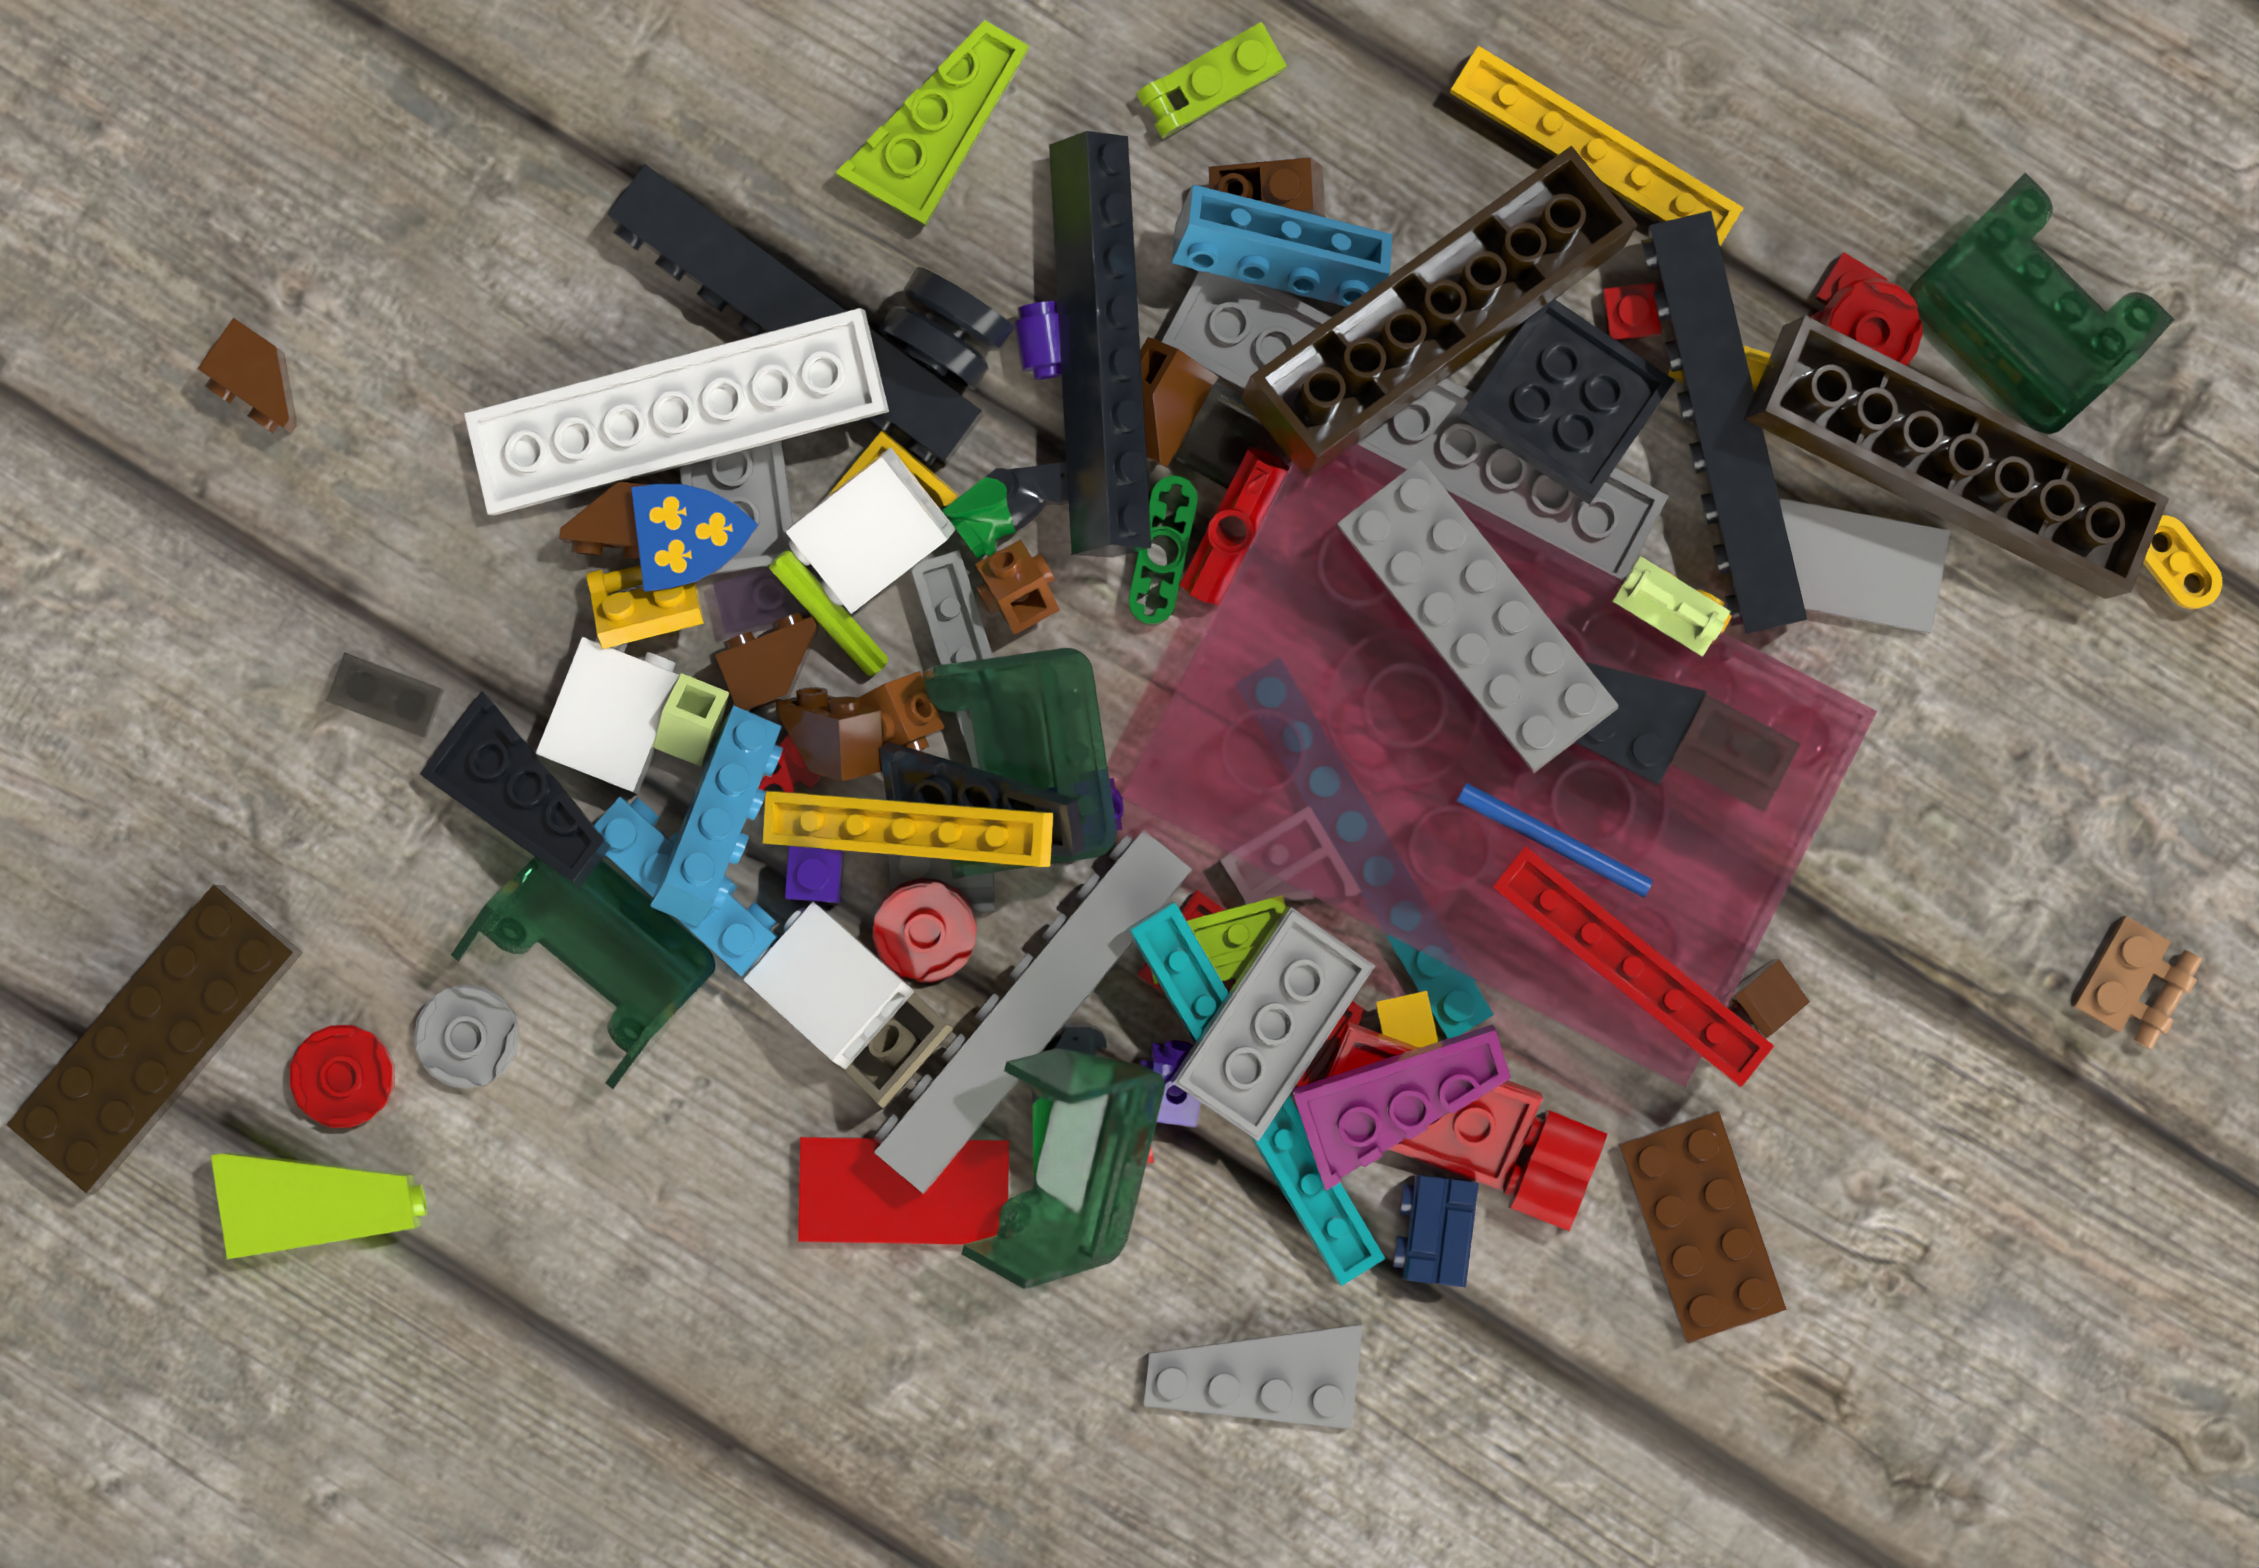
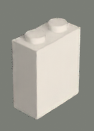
[786,447,956,614]
[536,635,680,794]
[744,902,915,1070]

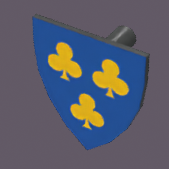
[631,484,759,592]

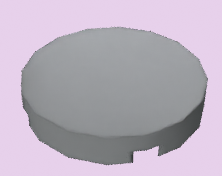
[414,984,520,1089]

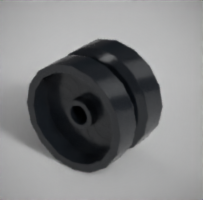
[878,266,1014,390]

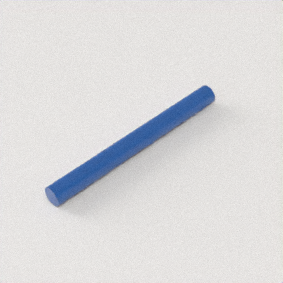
[1456,782,1653,898]

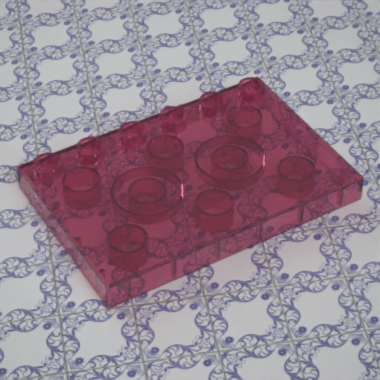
[1121,443,1877,1087]

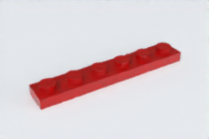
[1491,845,1774,1088]

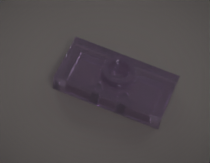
[713,564,821,635]

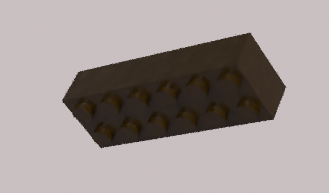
[7,884,303,1193]

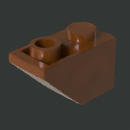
[1208,157,1326,218]
[198,317,297,434]
[1140,337,1218,467]
[559,482,646,560]
[715,612,819,713]
[776,687,882,781]
[1722,959,1810,1039]

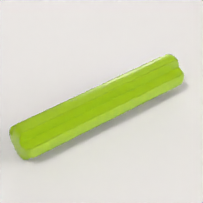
[769,549,889,677]

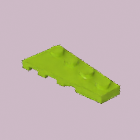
[835,20,1030,227]

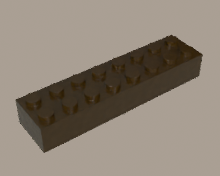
[1241,145,1638,479]
[1744,315,2169,599]

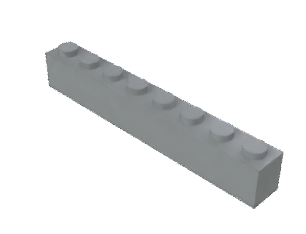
[874,830,1192,1194]

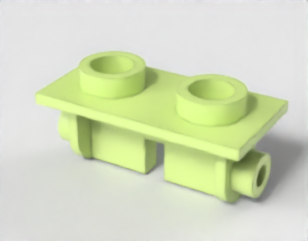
[1613,556,1731,657]

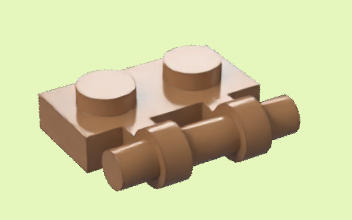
[2072,916,2203,1050]

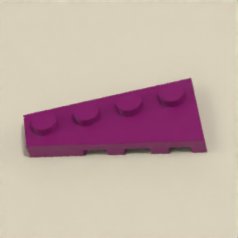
[1293,1024,1511,1191]

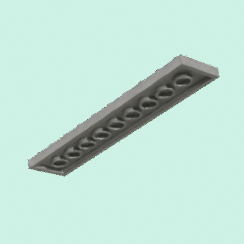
[1161,271,1669,589]

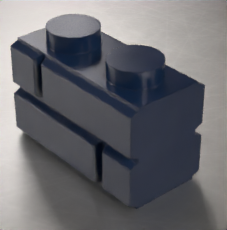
[1393,1174,1479,1288]

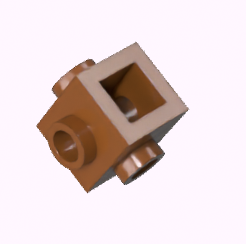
[975,539,1060,635]
[858,671,945,751]

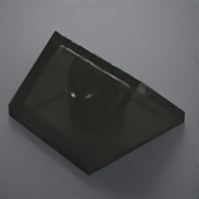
[1175,382,1292,489]

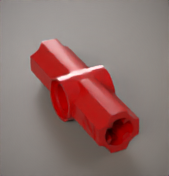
[1179,446,1290,606]

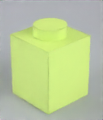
[653,673,730,767]

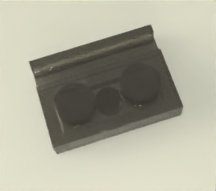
[1670,695,1801,813]

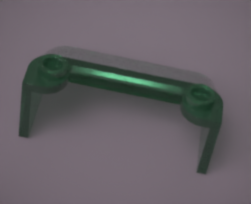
[922,648,1117,879]

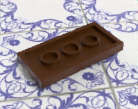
[1618,1111,1787,1343]

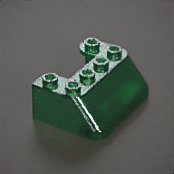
[1909,172,2175,434]

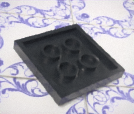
[1460,299,1675,505]

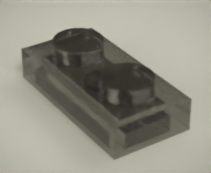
[326,652,444,738]

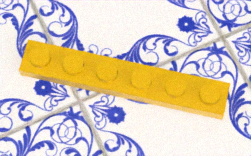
[1450,45,1744,246]
[763,791,1053,867]

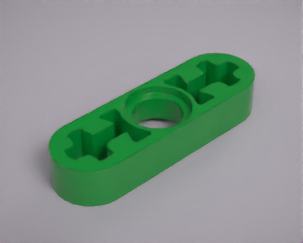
[1129,476,1198,626]

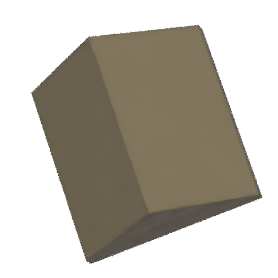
[838,992,955,1108]

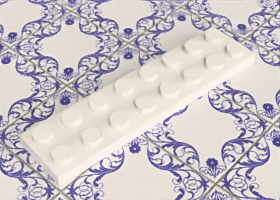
[464,308,889,516]

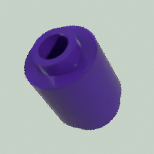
[1014,301,1062,380]

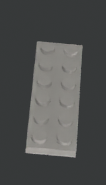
[1337,459,1618,773]

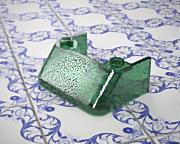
[451,857,716,1089]
[961,1048,1165,1289]

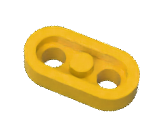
[2143,515,2223,609]

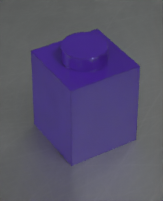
[785,846,845,903]

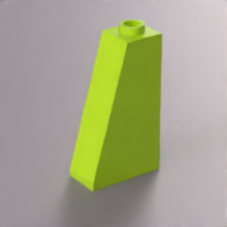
[211,1152,427,1259]

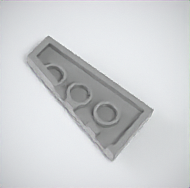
[1143,1323,1363,1429]

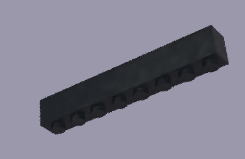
[1049,131,1151,558]
[608,164,983,466]
[1641,211,1807,635]

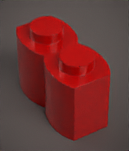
[1503,1110,1608,1231]

